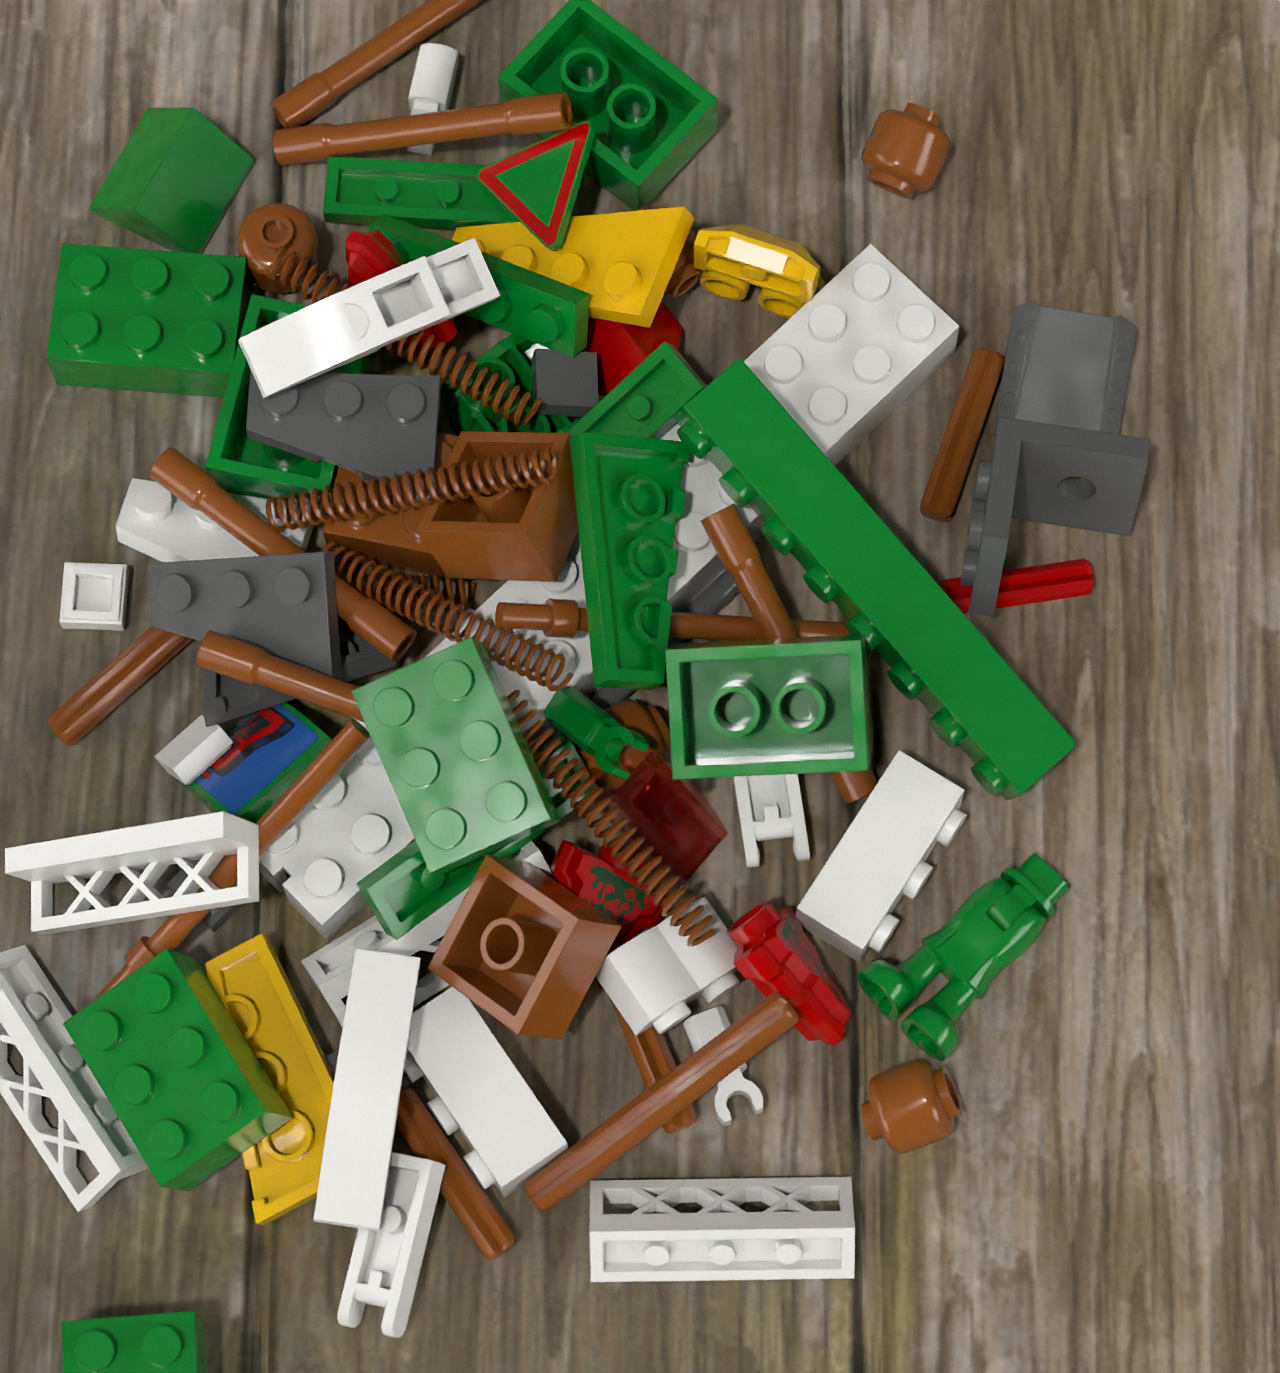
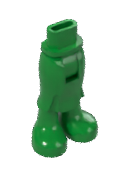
[857,854,1069,1062]

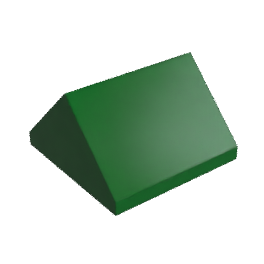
[89,108,255,254]

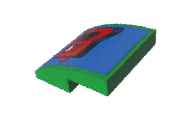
[181,702,331,823]

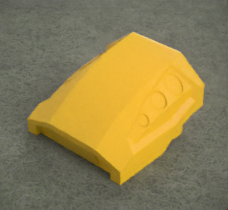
[694,224,825,319]

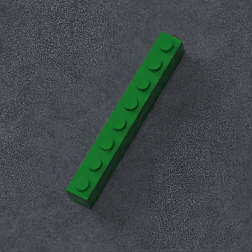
[673,358,1077,800]

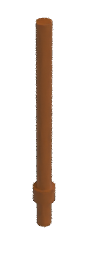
[495,598,850,641]
[96,719,371,998]

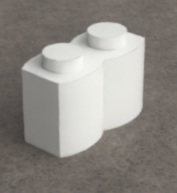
[595,896,740,1035]

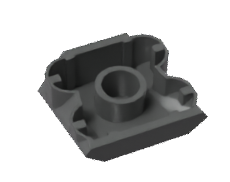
[993,301,1137,438]

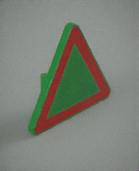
[477,120,596,251]

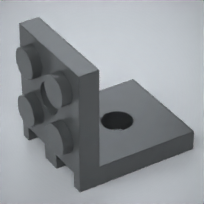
[960,417,1151,616]

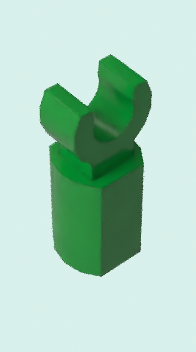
[543,686,649,780]

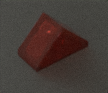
[609,751,727,881]

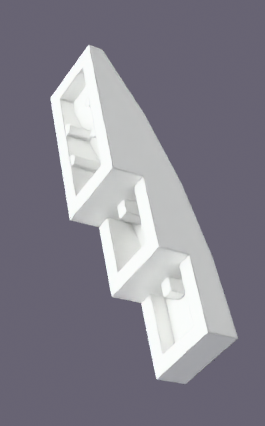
[313,948,420,1231]

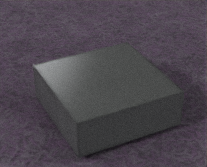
[531,348,599,417]

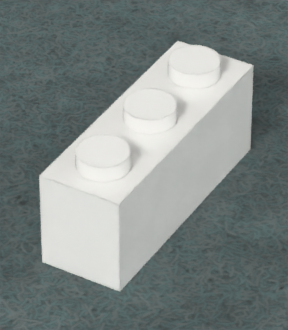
[796,750,967,963]
[404,987,568,1198]

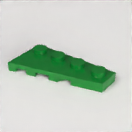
[569,432,690,690]

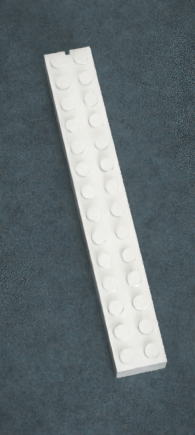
[259,244,959,942]

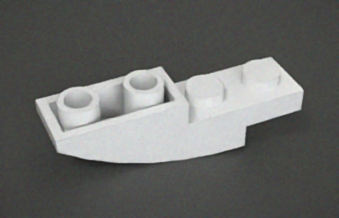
[238,238,500,398]

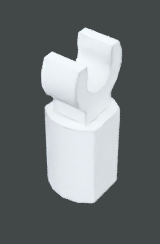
[408,43,459,155]
[683,1006,763,1127]

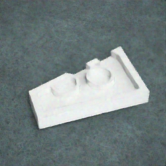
[115,478,315,562]

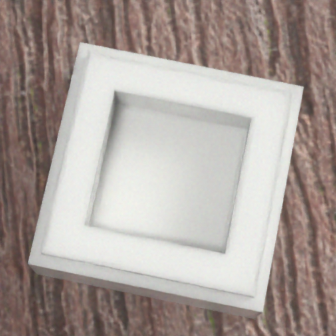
[59,562,130,631]
[154,715,233,785]

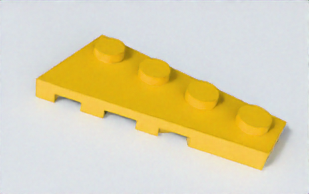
[452,206,695,328]
[205,933,335,1226]

